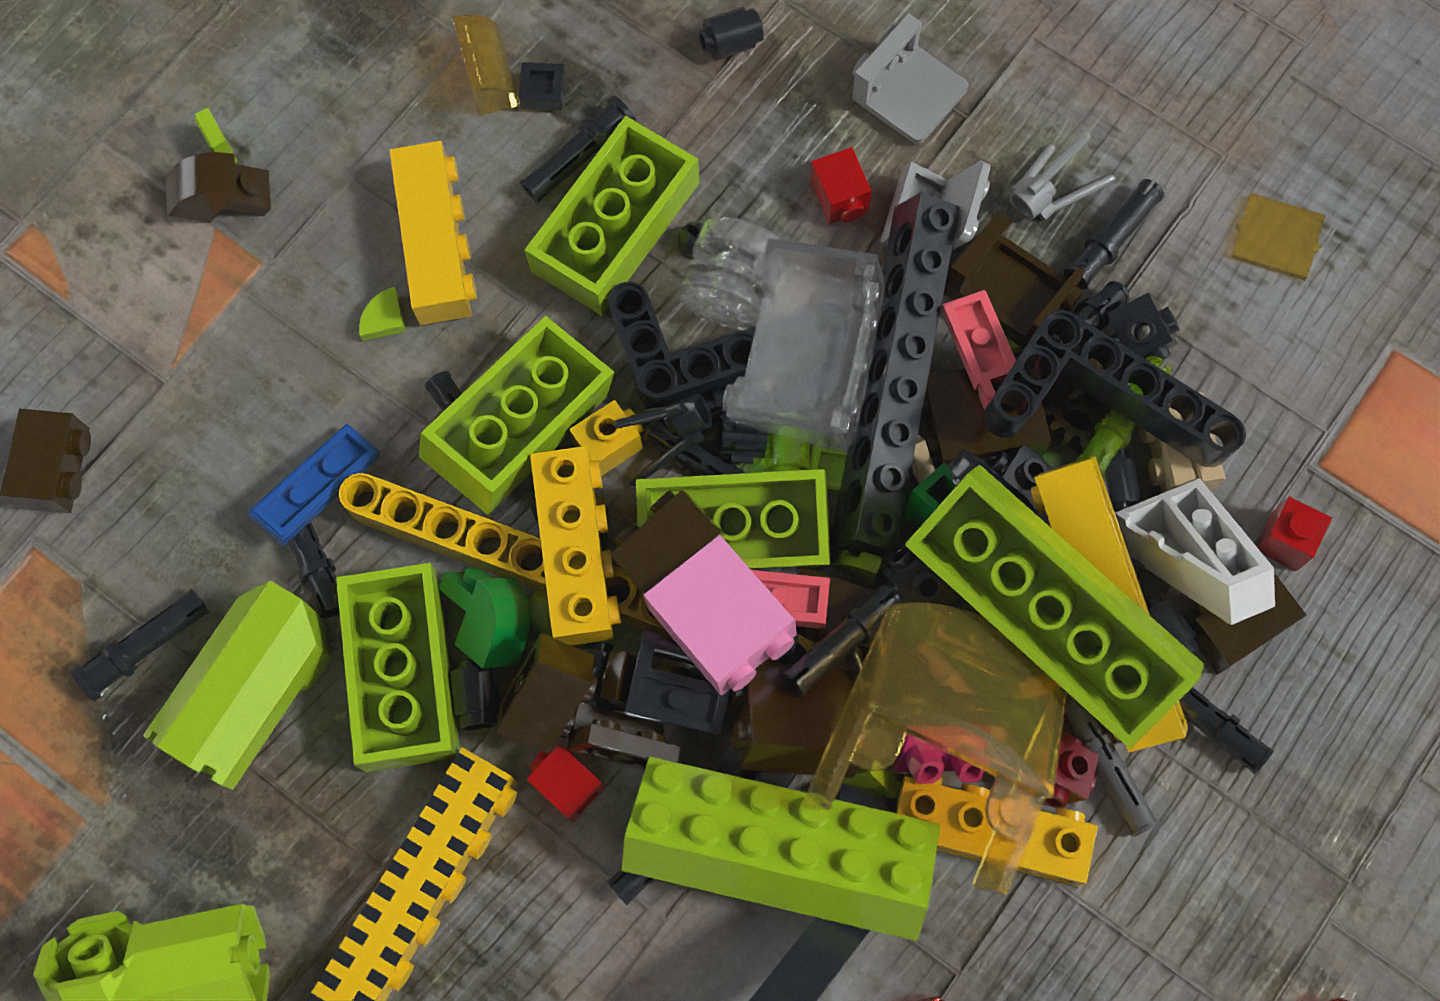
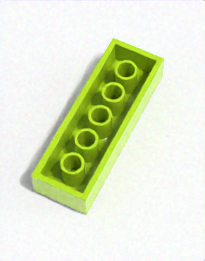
[905,465,1204,749]
[622,756,940,941]

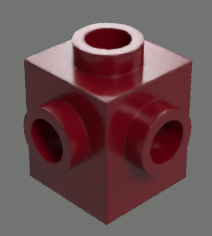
[1013,730,1099,808]

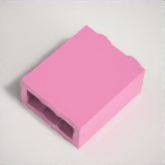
[644,535,797,696]

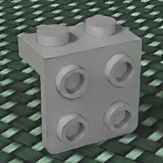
[852,13,968,144]
[880,160,990,250]

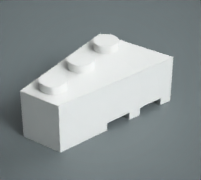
[1115,478,1275,625]

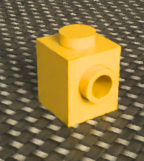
[569,400,644,476]

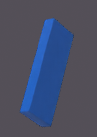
[248,423,380,547]

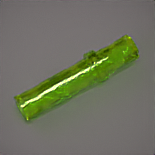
[1076,356,1172,476]

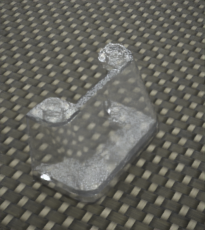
[723,238,885,452]

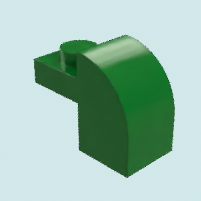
[439,568,531,669]

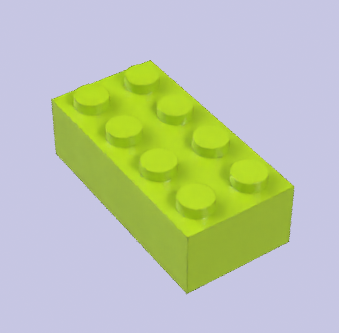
[524,116,700,316]
[419,315,614,515]
[636,469,831,570]
[336,563,460,772]

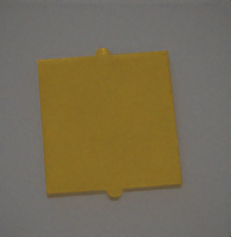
[1231,193,1325,281]

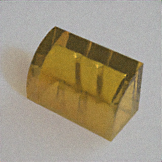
[452,15,520,116]

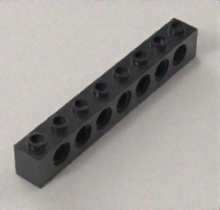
[830,192,960,556]

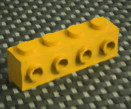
[389,140,477,326]
[530,446,621,645]
[895,776,1098,887]

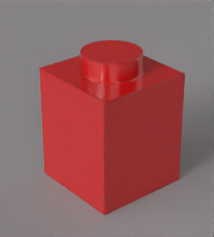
[810,147,872,224]
[1256,496,1332,571]
[526,744,605,823]

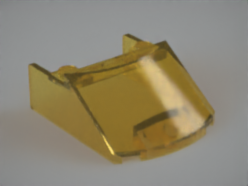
[803,603,1067,894]

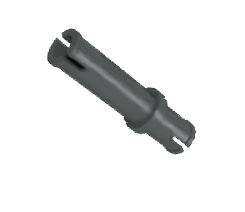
[1058,700,1160,838]

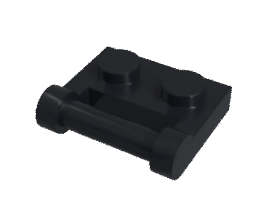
[623,629,730,736]

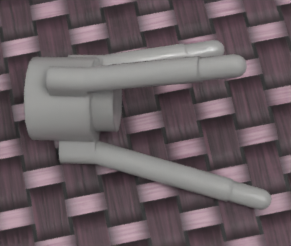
[1009,132,1115,221]

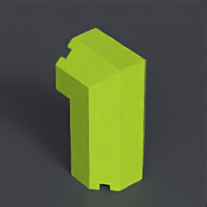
[143,580,332,790]
[33,904,270,1001]

